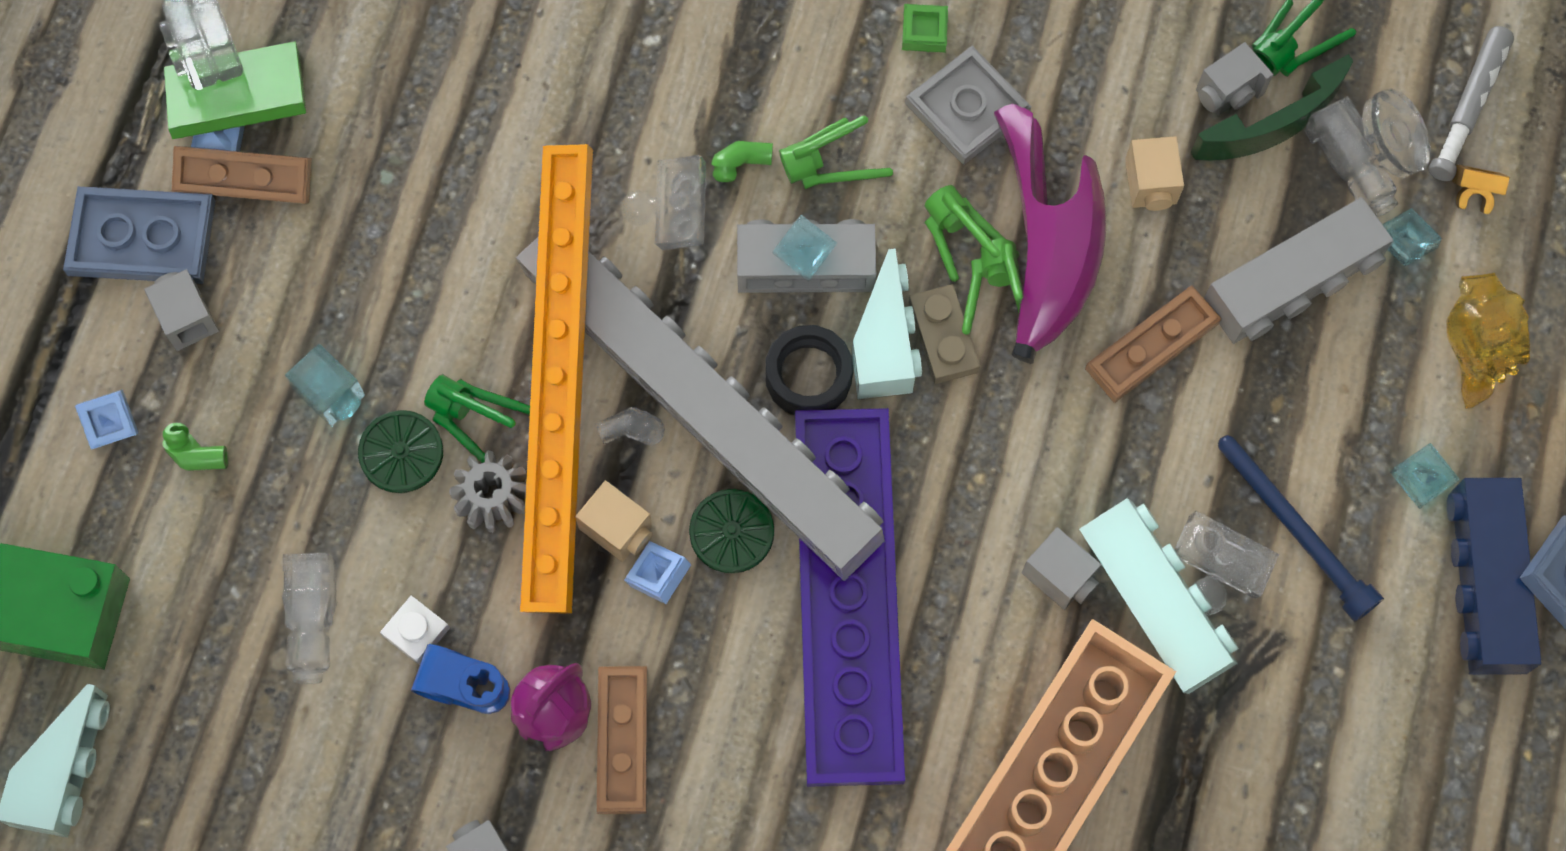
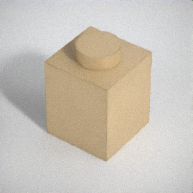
[1125,136,1184,211]
[575,480,653,562]

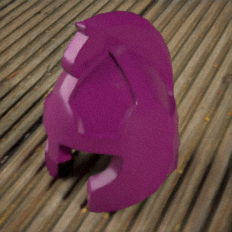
[511,663,591,751]

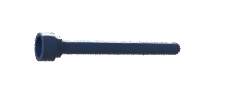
[1218,435,1385,623]

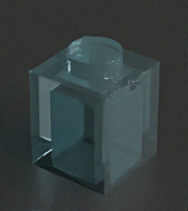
[285,344,365,427]

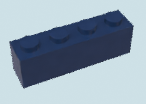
[1447,478,1541,675]

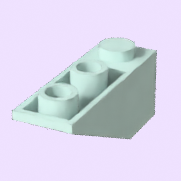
[852,249,922,399]
[0,684,110,838]

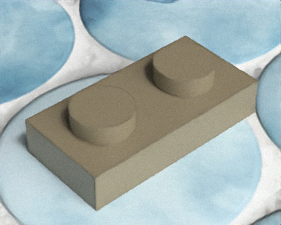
[908,284,980,385]

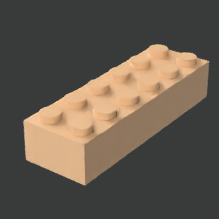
[946,619,1177,851]

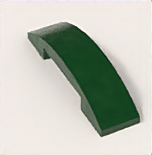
[1191,54,1353,161]

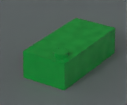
[0,543,130,670]

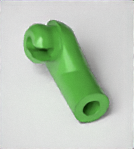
[711,141,773,182]
[162,423,228,471]

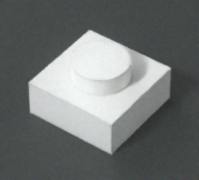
[380,595,450,665]

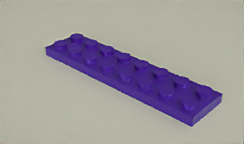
[795,408,905,787]

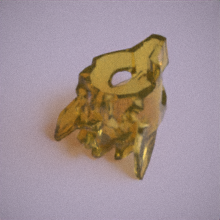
[1446,273,1530,409]

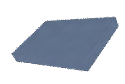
[63,186,216,284]

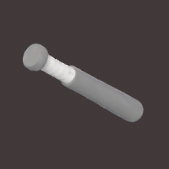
[1428,26,1514,181]

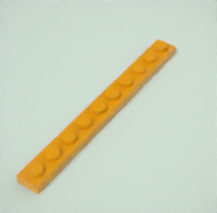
[520,144,593,614]

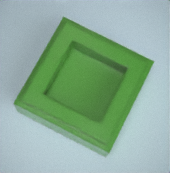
[902,4,948,53]

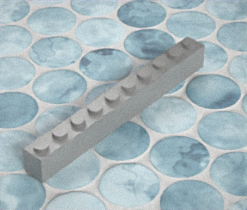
[516,237,885,581]

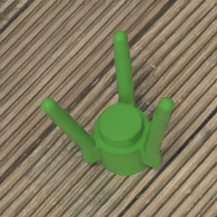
[779,116,893,189]
[924,185,1019,282]
[962,239,1023,335]

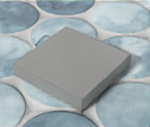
[905,46,1031,165]

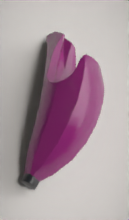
[994,104,1106,364]

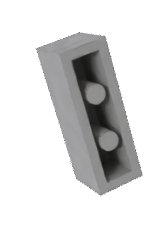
[737,219,876,293]

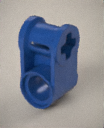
[411,644,511,714]

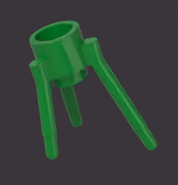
[1252,0,1356,77]
[424,374,530,463]

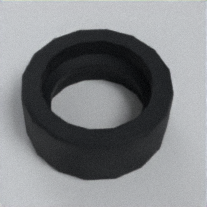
[766,325,853,415]

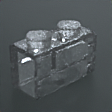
[159,0,244,90]

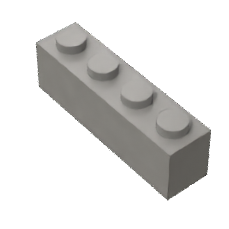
[1204,197,1394,344]

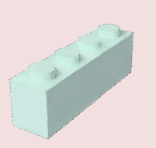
[1079,498,1239,694]

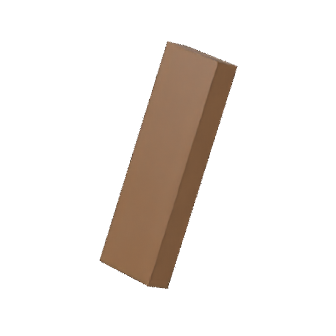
[172,146,312,204]
[1085,285,1221,403]
[597,666,648,814]

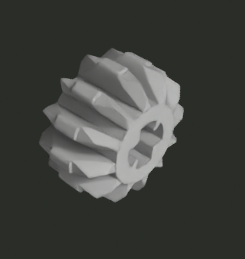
[449,450,527,533]

